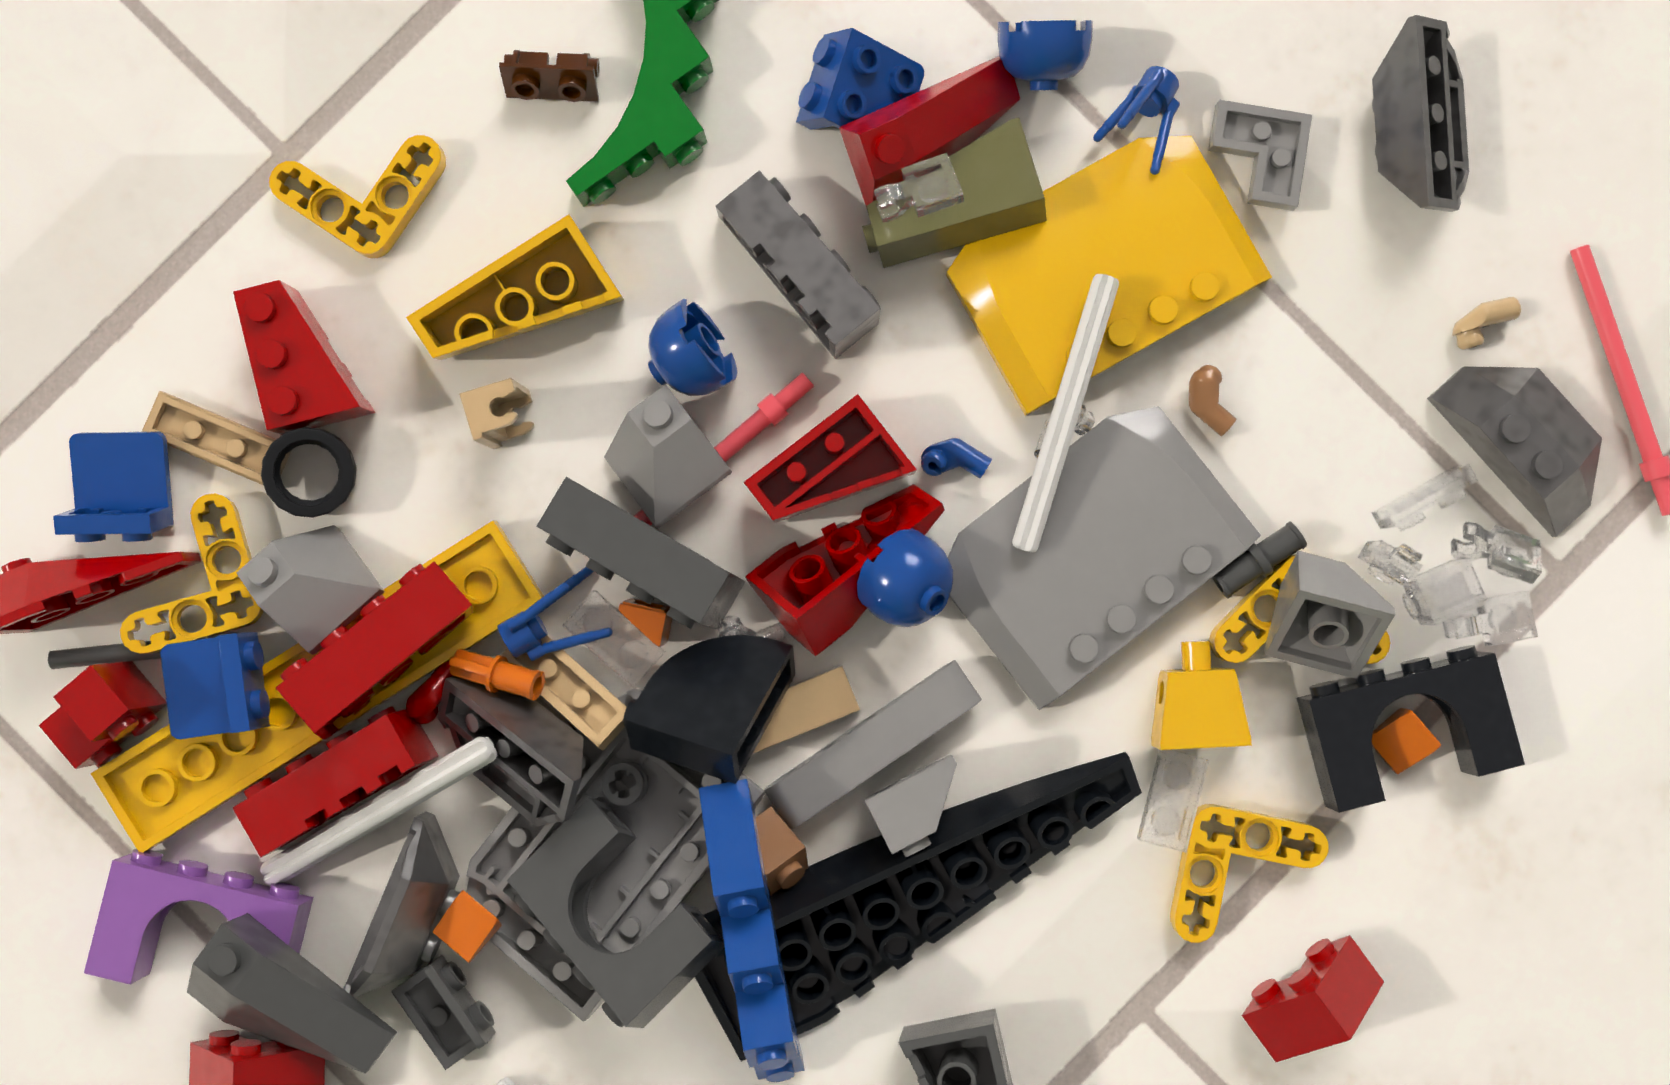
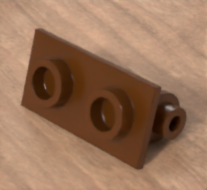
[499,50,600,102]

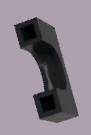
[1297,645,1525,813]

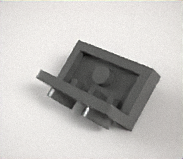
[391,955,496,1070]

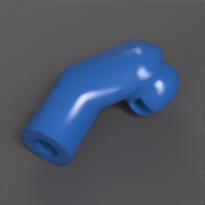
[921,438,992,479]

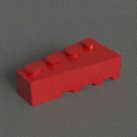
[276,561,474,741]
[233,706,439,858]

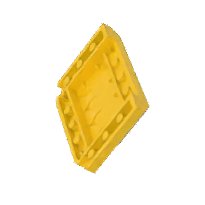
[946,135,1272,416]

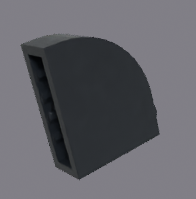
[623,635,795,784]

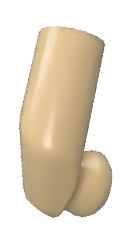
[1452,297,1521,350]

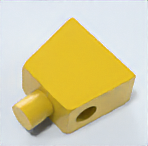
[1151,641,1252,750]

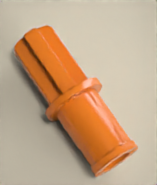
[449,649,545,701]

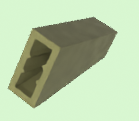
[862,117,1047,268]

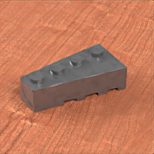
[715,170,881,359]

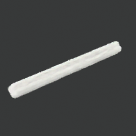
[1012,274,1119,553]
[260,737,497,886]

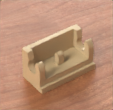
[459,378,534,449]

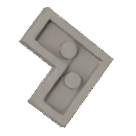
[1208,100,1312,211]

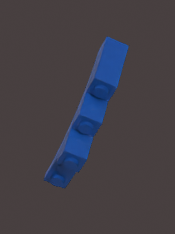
[699,779,805,1082]

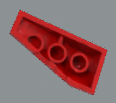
[839,56,1020,206]
[745,484,945,657]
[0,552,202,634]

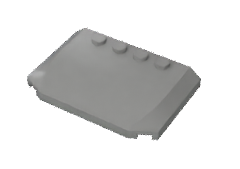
[948,406,1261,710]
[466,688,766,1022]

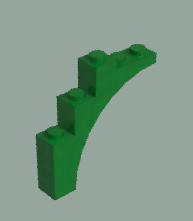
[566,0,719,207]

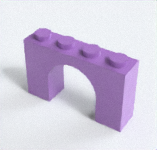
[84,849,314,985]

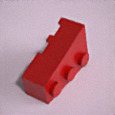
[233,280,376,435]
[743,394,917,523]

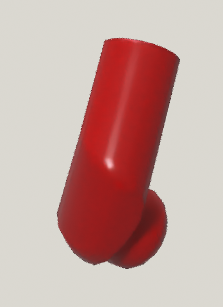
[406,661,453,724]

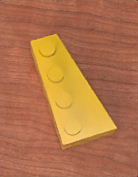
[406,214,624,360]

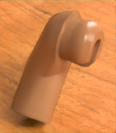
[1189,365,1237,436]

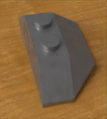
[1372,15,1469,212]
[1427,366,1602,537]
[437,676,584,827]
[343,811,460,998]

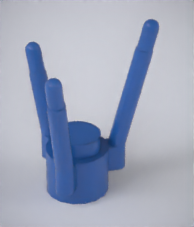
[1093,66,1180,175]
[497,567,613,662]

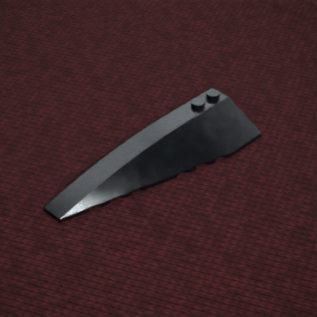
[695,752,1142,1062]

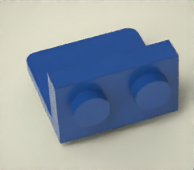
[796,28,924,130]
[53,431,174,542]
[160,632,270,739]

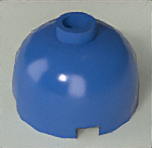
[998,20,1093,90]
[648,299,738,396]
[857,529,953,627]

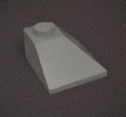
[604,384,732,529]
[236,525,385,655]
[1265,550,1395,679]
[865,754,957,857]

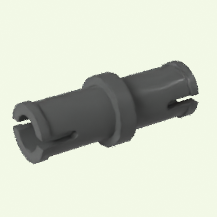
[1212,521,1307,599]

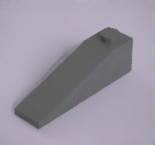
[187,913,397,1074]

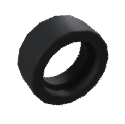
[261,427,357,518]

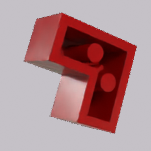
[38,661,167,769]
[1241,935,1384,1062]
[189,1030,325,1085]

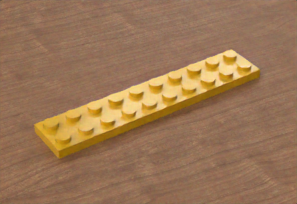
[90,520,544,853]

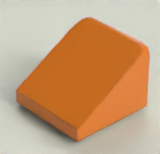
[618,598,673,647]
[1372,708,1442,774]
[432,890,502,963]

